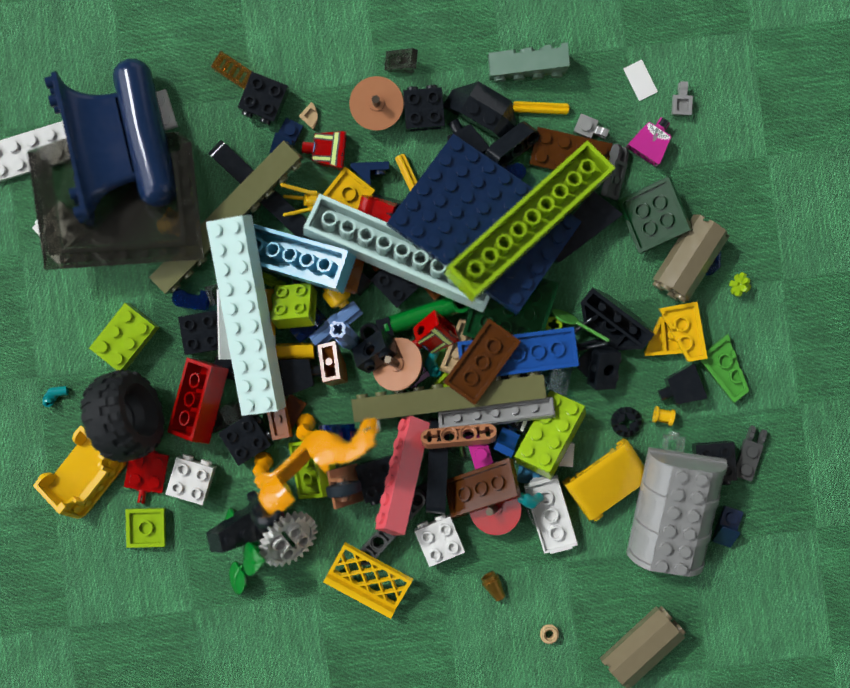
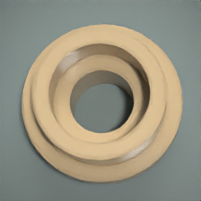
[540,624,559,644]

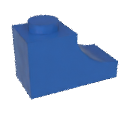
[492,424,520,457]

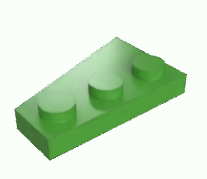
[699,334,749,403]

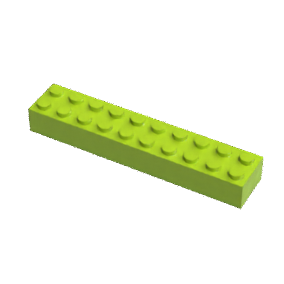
[445,140,615,303]

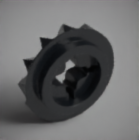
[611,407,642,437]

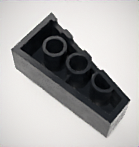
[206,503,285,553]

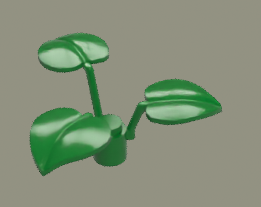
[225,508,266,595]

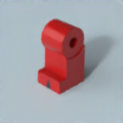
[358,195,397,222]

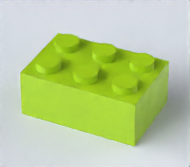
[89,303,160,371]

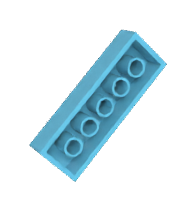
[253,224,356,293]

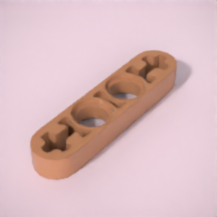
[421,424,497,449]

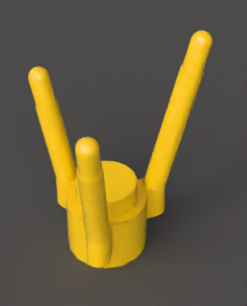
[280,183,321,217]

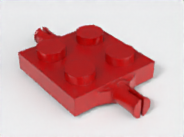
[124,449,169,504]

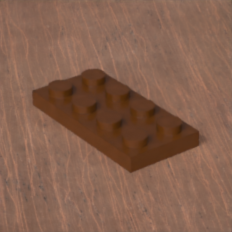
[529,127,612,171]
[443,318,521,405]
[446,458,521,518]

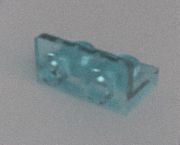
[541,367,573,395]

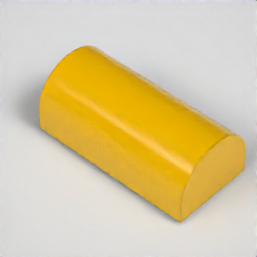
[275,343,315,360]

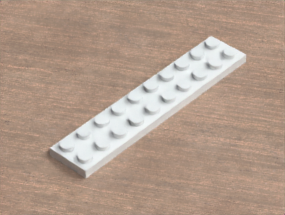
[0,89,178,182]

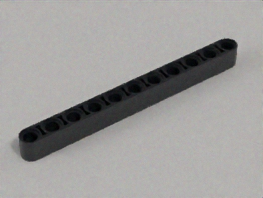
[208,140,372,296]

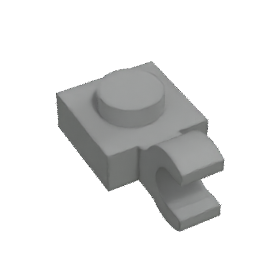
[671,81,693,116]
[573,114,609,139]

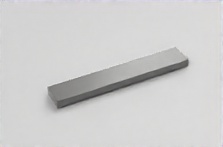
[438,397,555,428]

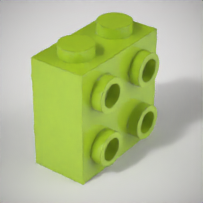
[270,283,317,329]

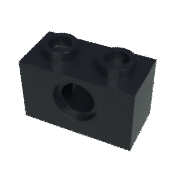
[352,329,398,374]
[587,346,622,390]

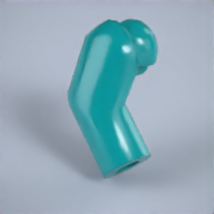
[425,351,441,377]
[42,386,69,408]
[517,493,544,509]

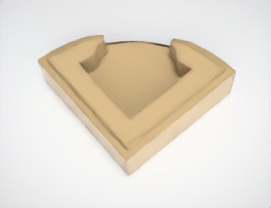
[299,102,318,130]

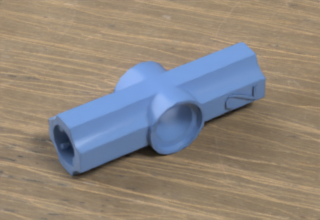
[309,301,364,348]
[329,321,361,350]

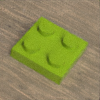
[125,508,166,548]

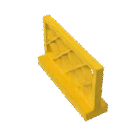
[323,542,413,619]

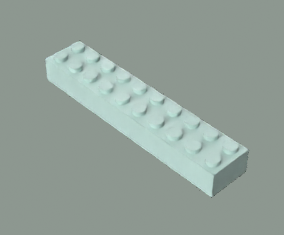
[303,194,490,313]
[206,215,286,416]

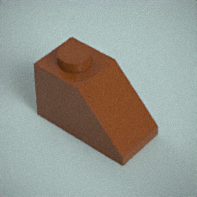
[317,341,348,386]

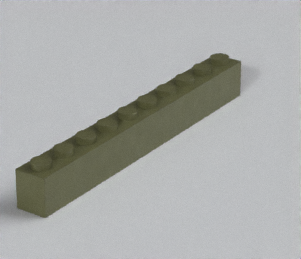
[149,140,304,294]
[351,371,547,422]

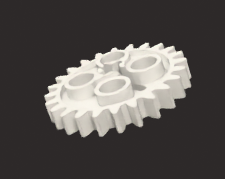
[258,511,318,567]

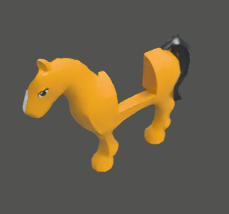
[247,413,380,529]

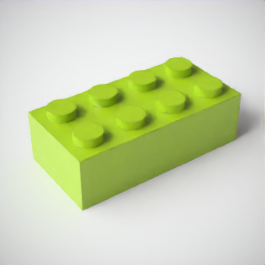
[514,390,586,480]

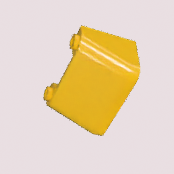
[33,426,126,519]
[562,438,645,522]

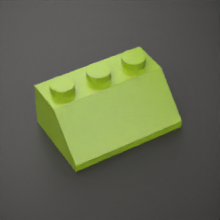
[288,440,336,499]

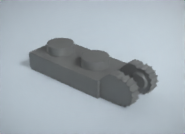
[601,144,629,201]
[736,425,767,482]

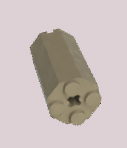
[652,214,730,303]
[600,606,686,688]

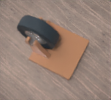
[326,463,364,509]

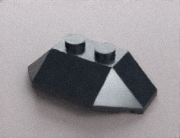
[443,81,517,140]
[581,287,655,350]

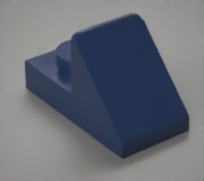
[270,118,304,153]
[350,161,390,186]
[712,505,743,548]

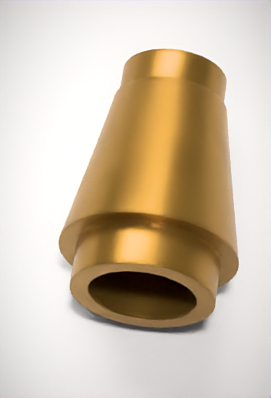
[481,571,506,601]

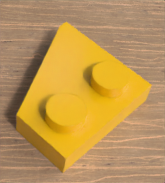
[644,316,682,356]

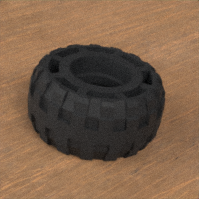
[80,369,165,462]

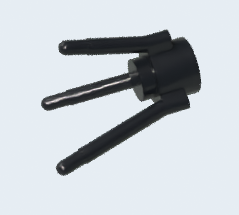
[574,317,608,352]

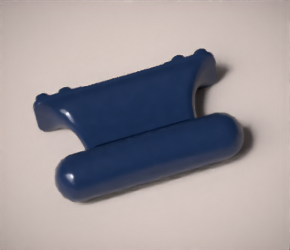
[44,58,178,226]

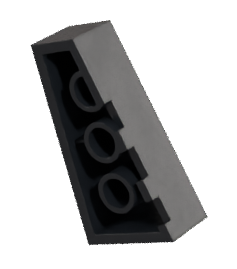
[554,191,623,264]

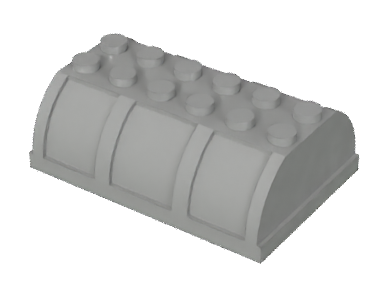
[626,447,727,577]

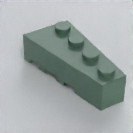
[488,42,570,82]

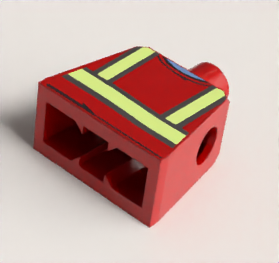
[302,131,347,170]
[412,310,459,353]

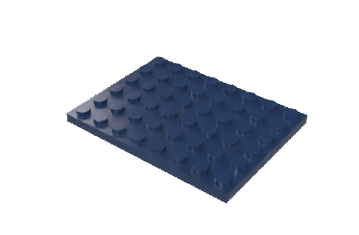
[386,134,582,315]

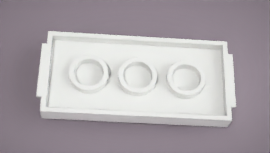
[524,475,578,554]

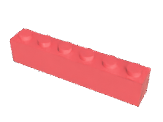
[375,415,430,536]

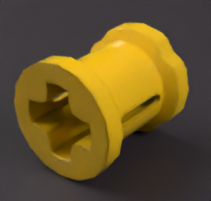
[652,406,676,426]

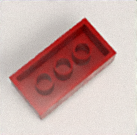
[167,358,229,444]

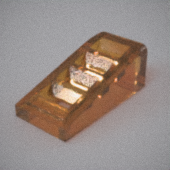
[211,51,252,90]

